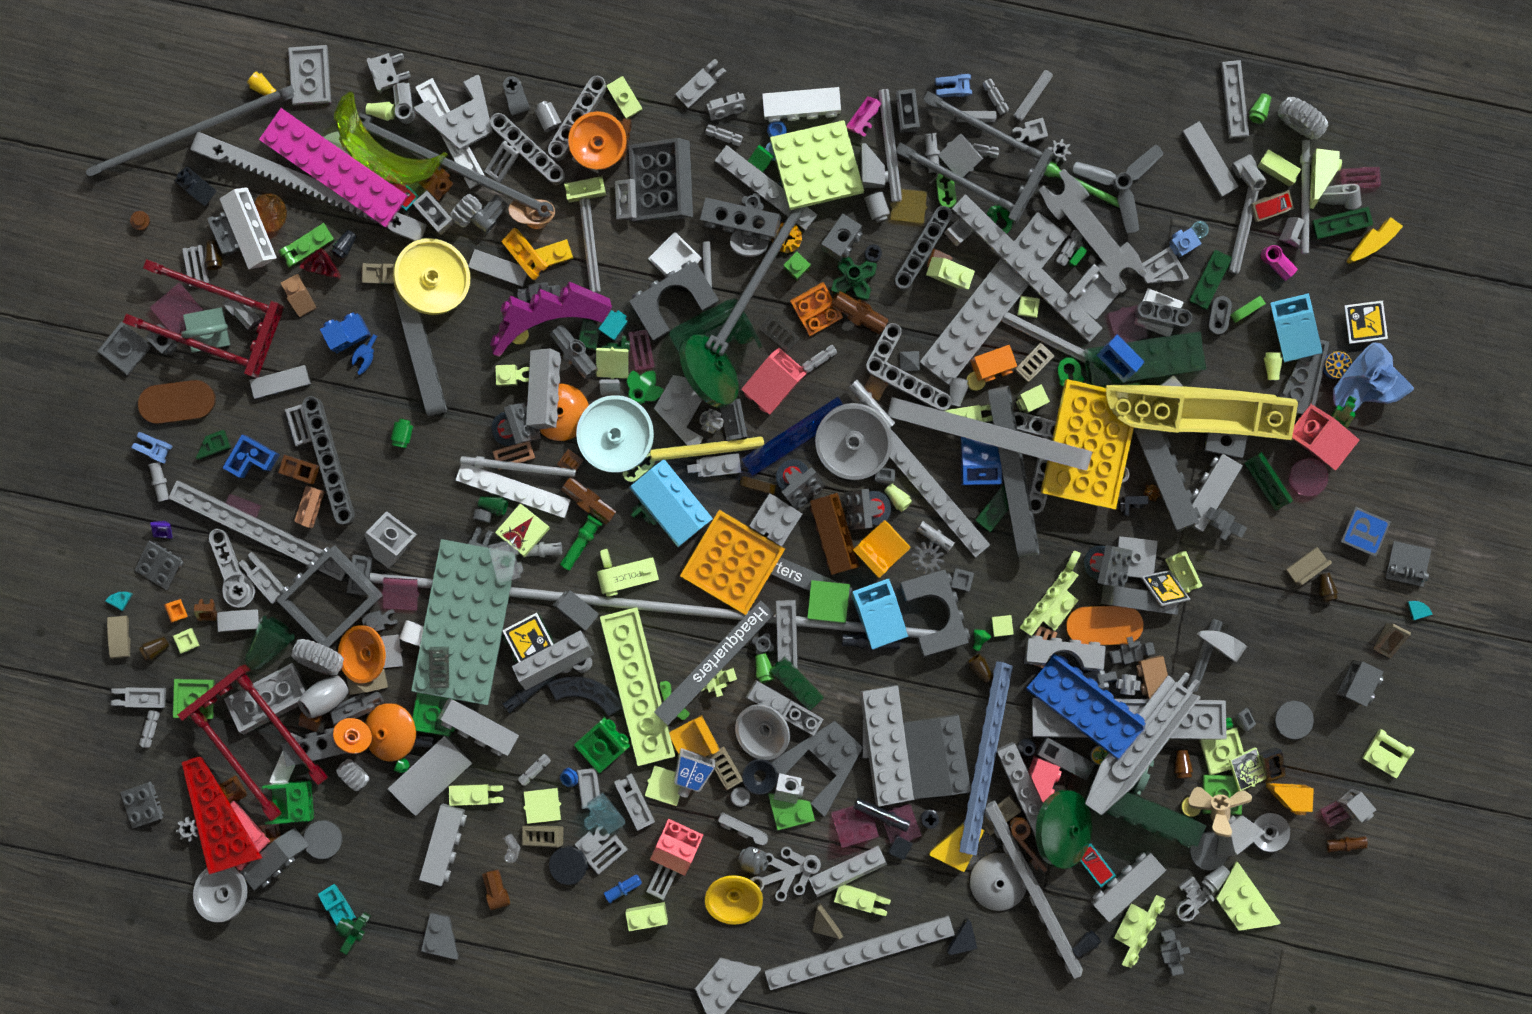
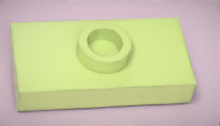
[607,76,643,119]

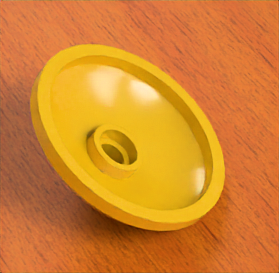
[705,876,763,924]

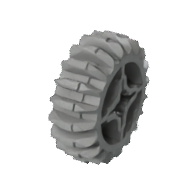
[1278,97,1328,139]
[291,639,344,676]

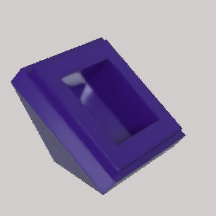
[150,521,173,539]

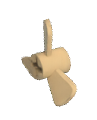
[1189,787,1252,837]

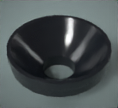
[742,759,778,794]

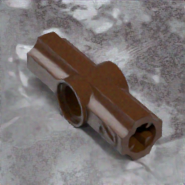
[831,291,888,334]
[561,477,616,525]

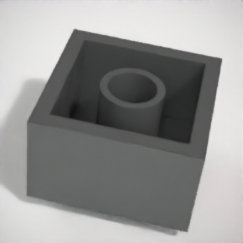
[1337,660,1383,707]

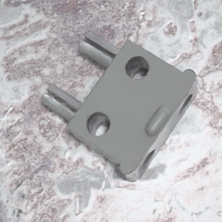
[367,53,411,93]

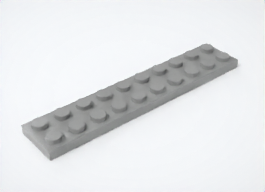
[920,212,1068,386]
[1032,698,1227,740]

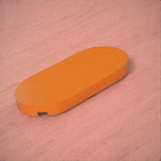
[1066,606,1143,645]

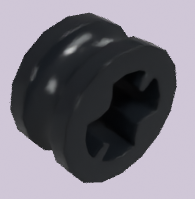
[865,244,882,263]

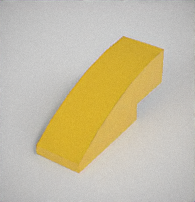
[1346,217,1403,264]

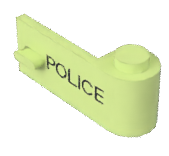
[597,558,659,597]

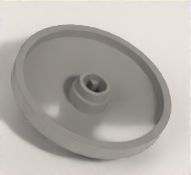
[815,403,893,480]

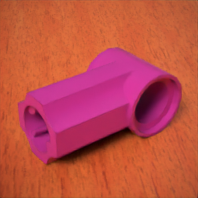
[1261,245,1298,281]

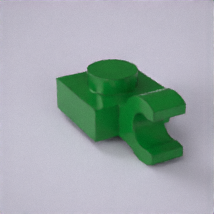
[1331,396,1357,429]

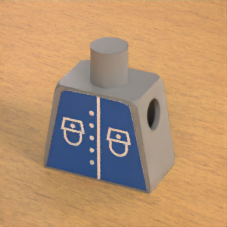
[674,748,715,797]

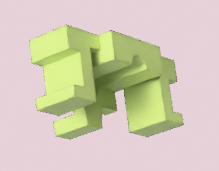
[702,668,737,697]

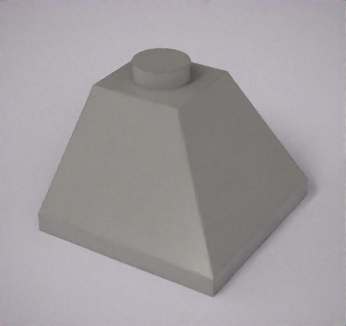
[860,143,888,188]
[365,511,417,568]
[1217,815,1264,858]

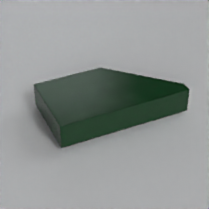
[579,318,600,351]
[196,430,231,460]

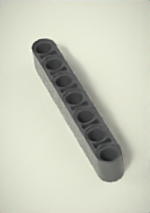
[393,289,447,417]
[302,396,355,524]

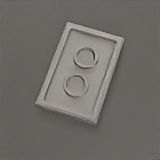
[288,45,331,106]

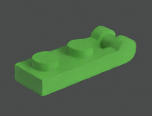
[279,223,335,268]

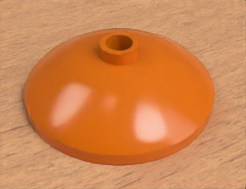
[568,111,627,170]
[540,384,589,441]
[338,625,386,683]
[365,703,416,761]

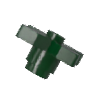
[831,257,877,301]
[335,912,371,955]

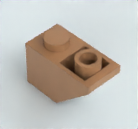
[1136,656,1168,699]

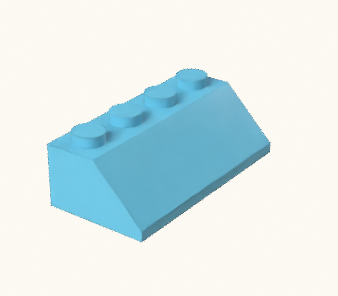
[629,459,713,547]

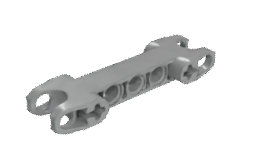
[1039,169,1147,293]

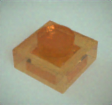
[864,375,888,401]

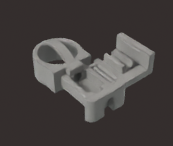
[1176,875,1214,921]

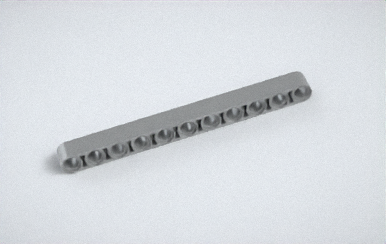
[887,397,1092,471]

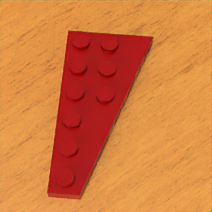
[182,757,262,874]

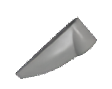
[1309,184,1362,209]
[1197,631,1247,662]

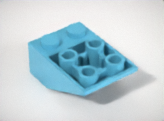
[1270,293,1323,362]
[852,579,908,650]

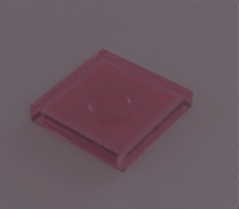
[150,283,204,334]

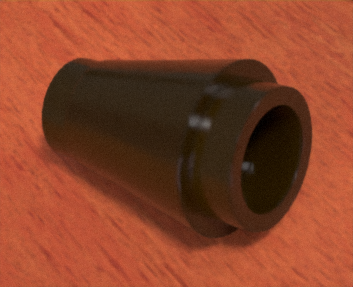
[204,240,223,270]
[1319,573,1339,602]
[139,636,170,661]
[967,654,993,683]

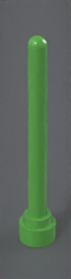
[1044,161,1119,208]

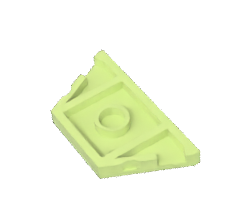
[1215,861,1280,930]

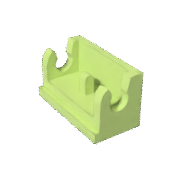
[564,176,606,203]
[1165,551,1202,593]

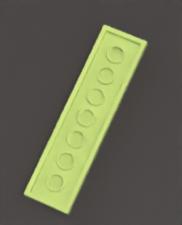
[600,607,675,766]

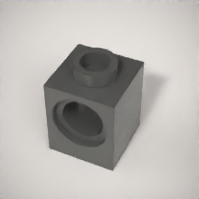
[145,324,179,355]

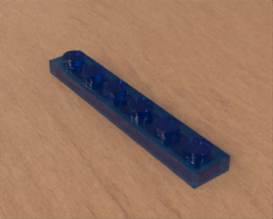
[742,397,843,476]

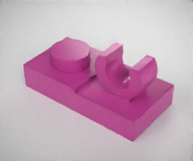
[846,96,881,136]

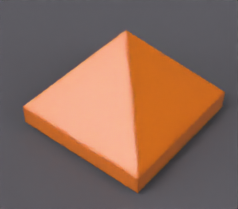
[164,599,188,622]

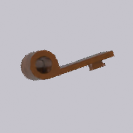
[1009,815,1047,872]

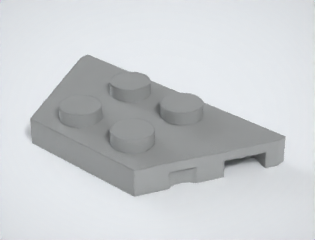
[695,958,761,1014]

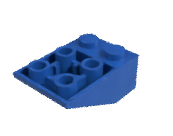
[960,436,1002,485]

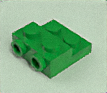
[412,692,460,736]
[574,717,630,773]

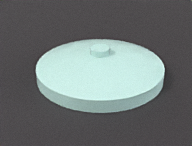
[577,395,654,473]

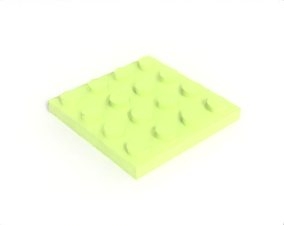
[770,120,864,210]

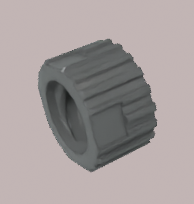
[473,509,492,523]

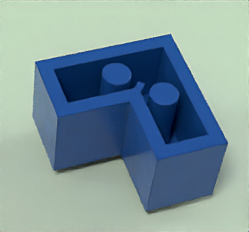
[320,313,371,353]
[223,435,280,478]

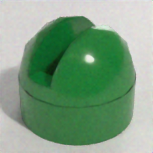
[394,758,410,773]

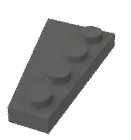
[1280,340,1329,415]

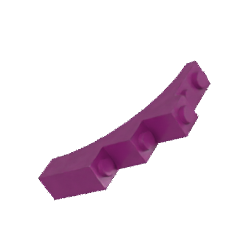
[490,282,612,357]

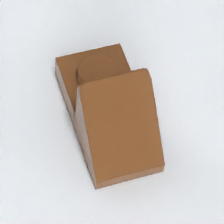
[281,274,317,317]

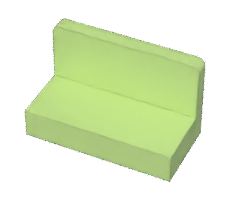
[1257,149,1301,187]

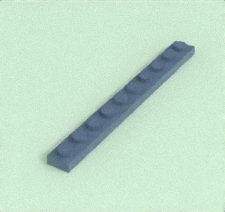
[959,661,1013,856]

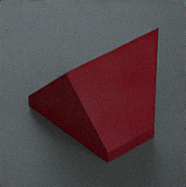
[300,248,341,279]

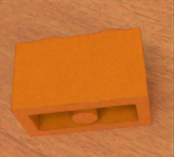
[970,345,1017,383]

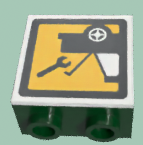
[502,612,555,663]

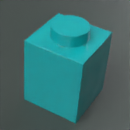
[599,310,628,342]

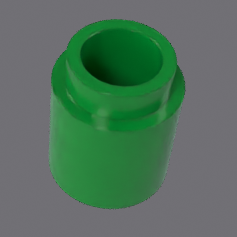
[391,419,413,448]

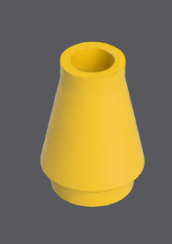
[247,71,277,96]

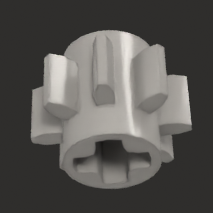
[1047,139,1071,164]
[700,409,723,434]
[1116,674,1141,695]
[176,817,199,841]

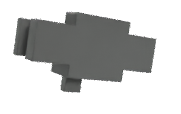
[517,282,561,302]
[1205,507,1247,540]
[1109,636,1155,664]
[1159,929,1190,976]

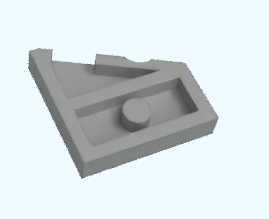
[1142,247,1189,284]

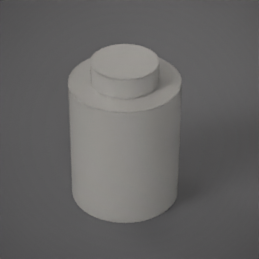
[535,101,562,132]
[864,192,890,223]

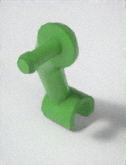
[660,681,690,720]

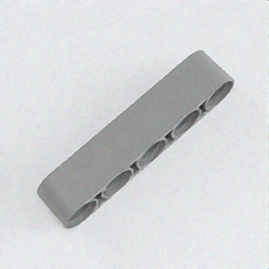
[548,76,607,161]
[490,113,565,185]

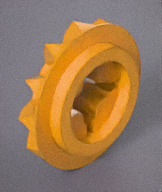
[772,222,802,253]

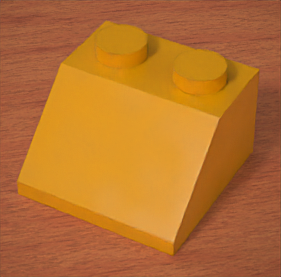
[1266,783,1314,815]

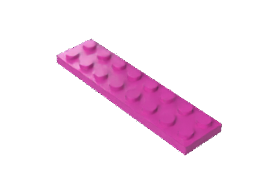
[259,108,408,228]

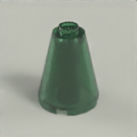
[244,616,295,670]

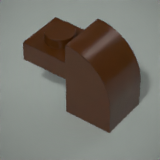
[278,455,320,484]

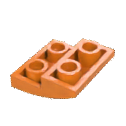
[790,282,843,336]

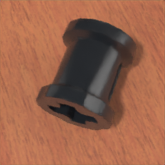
[921,809,939,829]

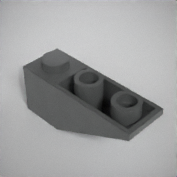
[1036,737,1095,781]

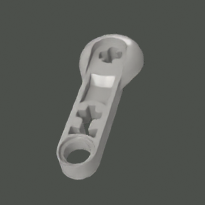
[209,529,255,608]

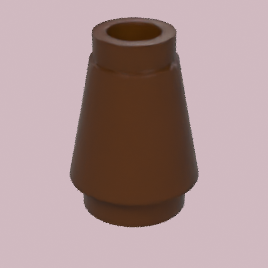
[1174,750,1194,779]

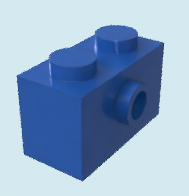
[1097,334,1144,382]

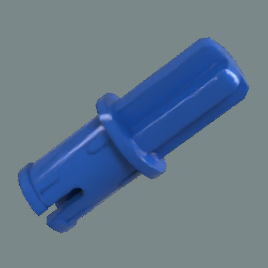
[604,875,642,903]

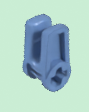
[935,74,972,97]
[131,432,173,463]

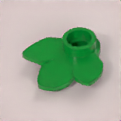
[627,371,664,404]

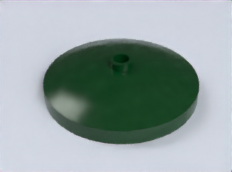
[680,334,739,407]
[1036,790,1092,869]

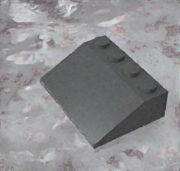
[629,138,693,221]
[903,714,971,799]

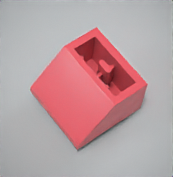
[1028,756,1061,803]
[650,819,703,876]

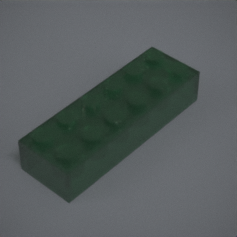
[1083,332,1206,387]
[1084,777,1206,848]

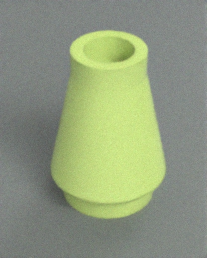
[366,102,396,121]
[1264,352,1283,380]
[884,484,912,512]

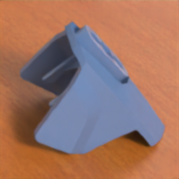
[1333,343,1414,412]

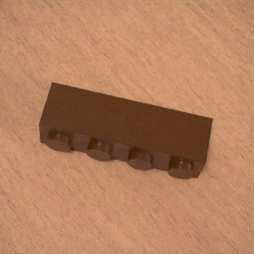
[810,493,860,575]

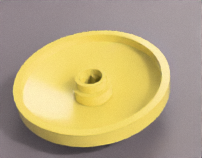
[393,238,470,315]

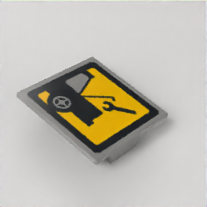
[1141,570,1190,609]

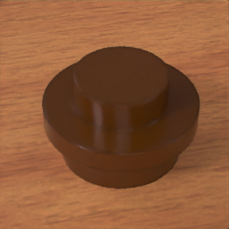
[130,211,150,230]

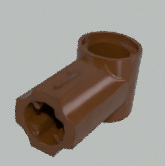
[482,869,510,911]

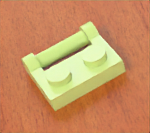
[1362,729,1414,778]

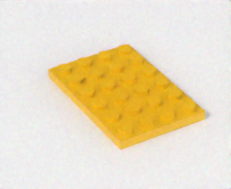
[1041,379,1134,509]

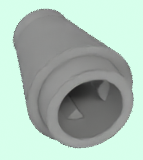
[950,377,969,406]
[1201,865,1230,894]

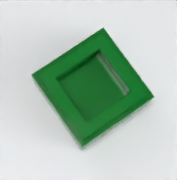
[748,145,775,173]
[1067,246,1087,268]

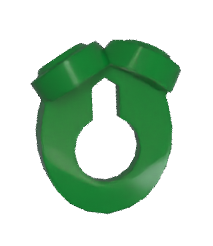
[987,205,1012,234]
[1058,358,1084,387]

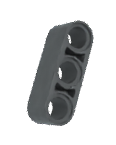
[1134,301,1192,330]

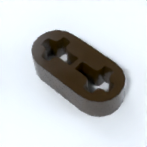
[739,476,776,495]

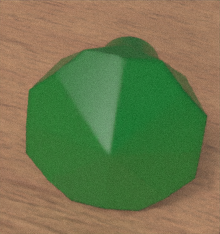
[973,629,991,651]

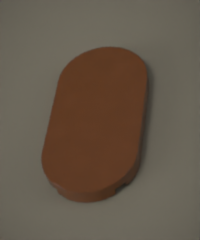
[138,380,216,424]

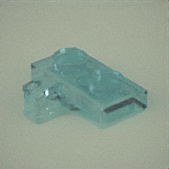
[584,793,625,834]

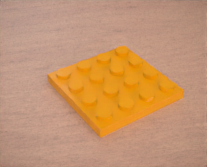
[680,510,785,615]

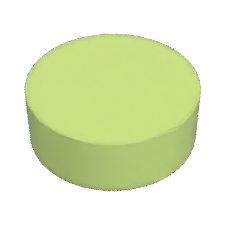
[600,549,612,569]
[1066,551,1081,571]

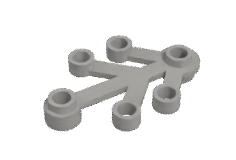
[750,846,821,901]

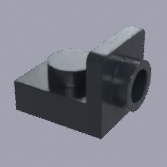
[1119,496,1148,516]

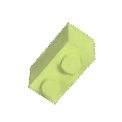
[926,257,975,289]
[1016,385,1050,413]
[626,902,668,931]

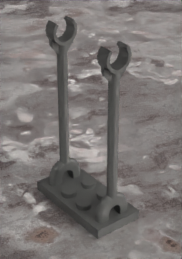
[896,91,1054,224]

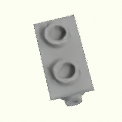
[706,92,748,121]

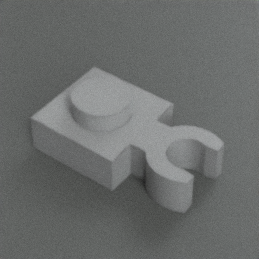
[1012,118,1048,142]
[575,825,610,859]

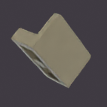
[1285,547,1332,585]

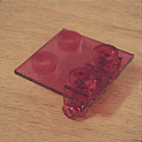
[831,801,879,848]

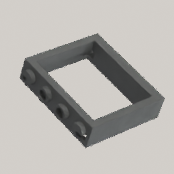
[277,545,383,648]

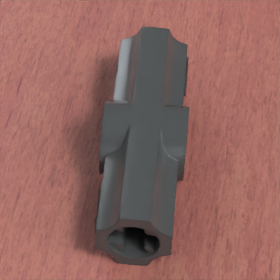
[550,325,598,379]

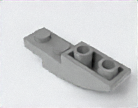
[746,680,823,736]

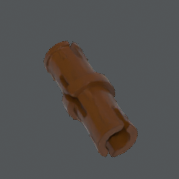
[1326,836,1368,852]

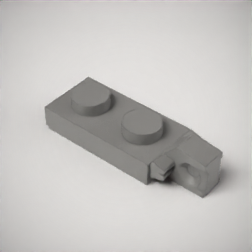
[687,453,741,477]

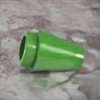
[1249,93,1272,124]
[755,654,774,683]

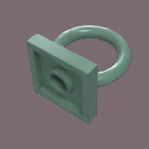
[181,307,231,352]

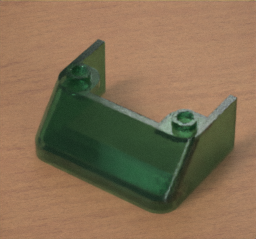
[669,299,762,355]

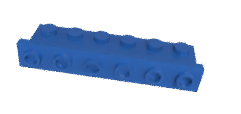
[1027,653,1146,761]

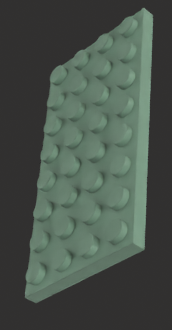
[411,539,517,705]

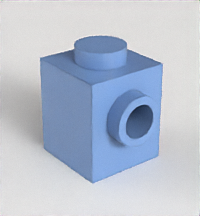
[1169,227,1202,258]

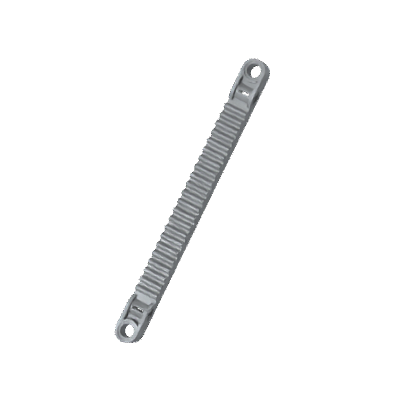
[190,132,427,241]

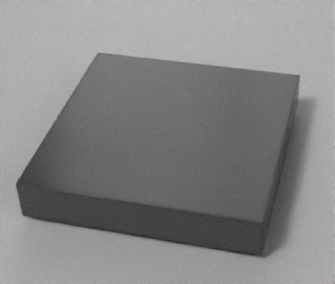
[97,322,152,376]

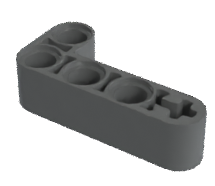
[1100,585,1179,615]

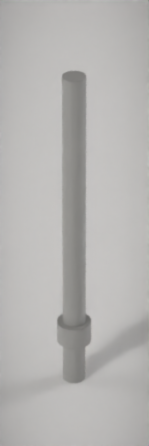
[1300,140,1312,254]
[460,456,576,477]

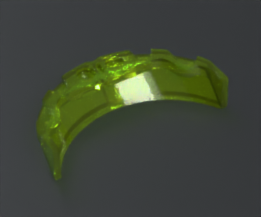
[334,91,448,185]

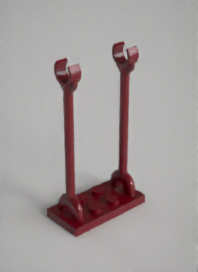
[123,259,285,378]
[177,664,328,821]

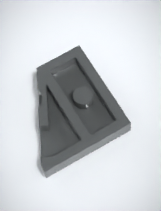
[421,913,459,960]

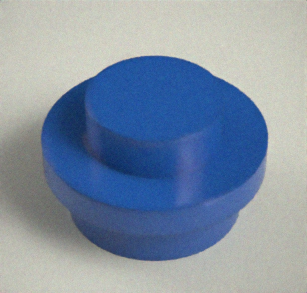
[767,121,786,137]
[560,768,578,787]

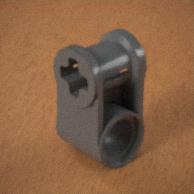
[503,76,530,115]

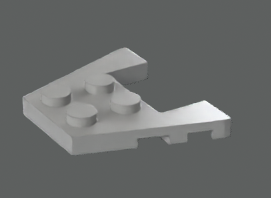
[413,75,492,151]
[654,375,703,445]

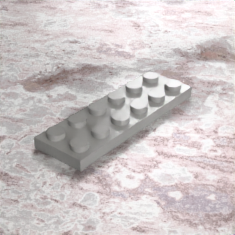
[860,685,914,807]

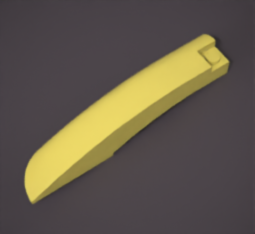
[1106,385,1298,440]

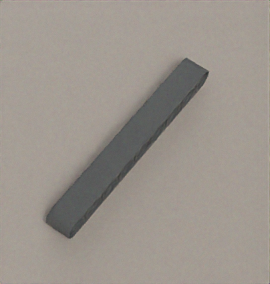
[988,386,1039,558]

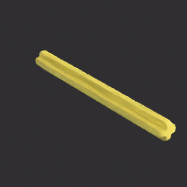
[650,437,764,461]

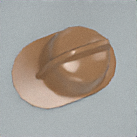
[508,200,555,229]

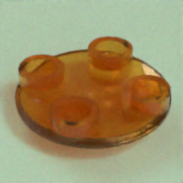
[254,194,287,232]

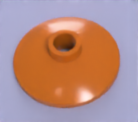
[333,718,372,754]

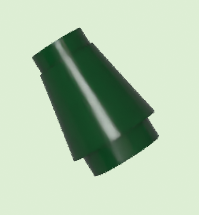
[478,497,508,516]

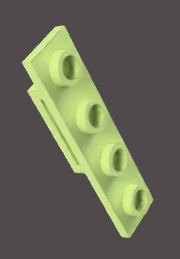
[1020,567,1079,636]
[1114,895,1165,968]

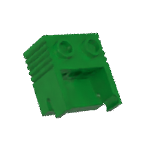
[262,780,314,825]

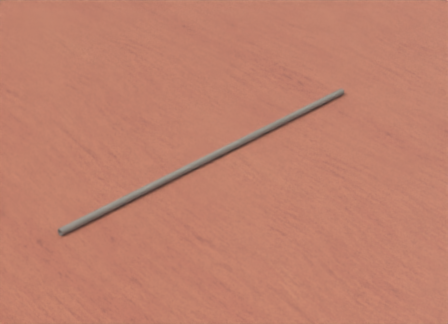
[369,573,938,638]

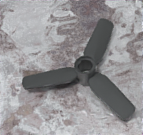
[1073,145,1163,234]

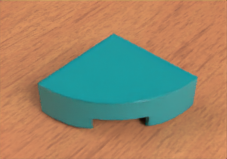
[106,591,133,611]
[1407,601,1433,620]

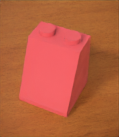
[741,348,807,414]
[1292,404,1359,470]

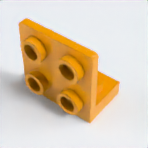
[853,520,910,578]
[669,715,720,756]

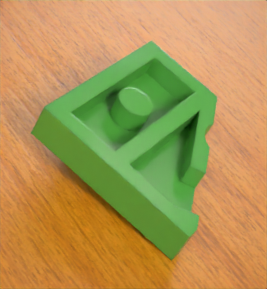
[768,793,815,830]

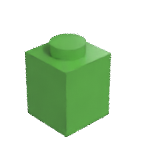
[783,252,811,281]

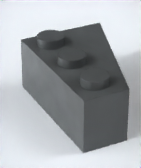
[241,828,309,890]

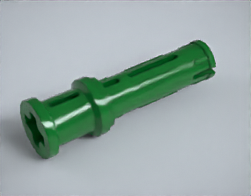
[560,515,603,571]

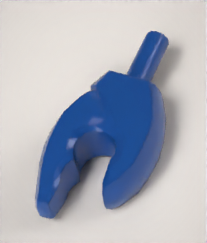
[352,334,377,375]

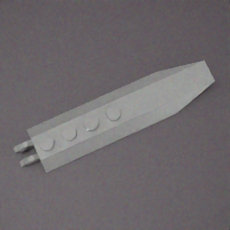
[1085,673,1200,815]

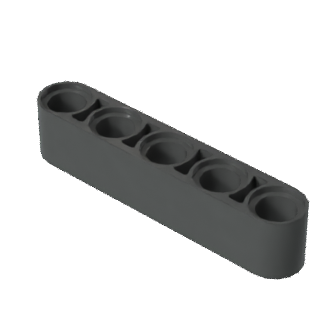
[894,206,952,291]

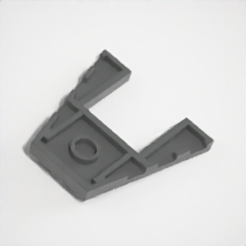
[770,721,863,817]

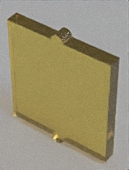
[890,189,927,223]

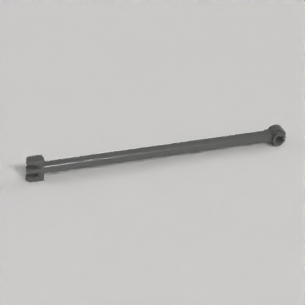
[86,85,295,176]
[352,112,554,218]
[705,207,805,356]

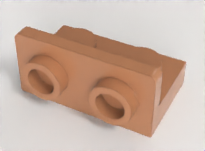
[295,486,325,528]

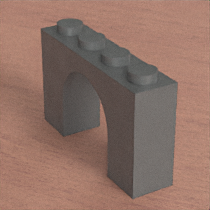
[630,260,720,341]
[900,570,970,658]

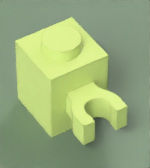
[496,365,530,386]

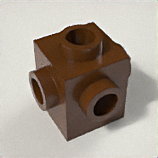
[418,166,453,200]

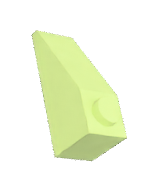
[1310,149,1342,209]

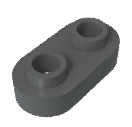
[1208,296,1232,335]

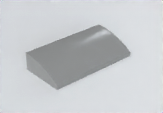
[224,663,308,735]
[388,736,472,816]

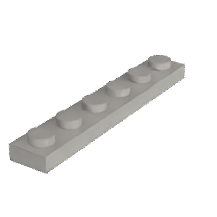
[715,145,817,231]

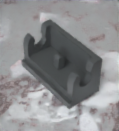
[207,212,240,256]
[720,399,747,441]
[553,590,599,631]

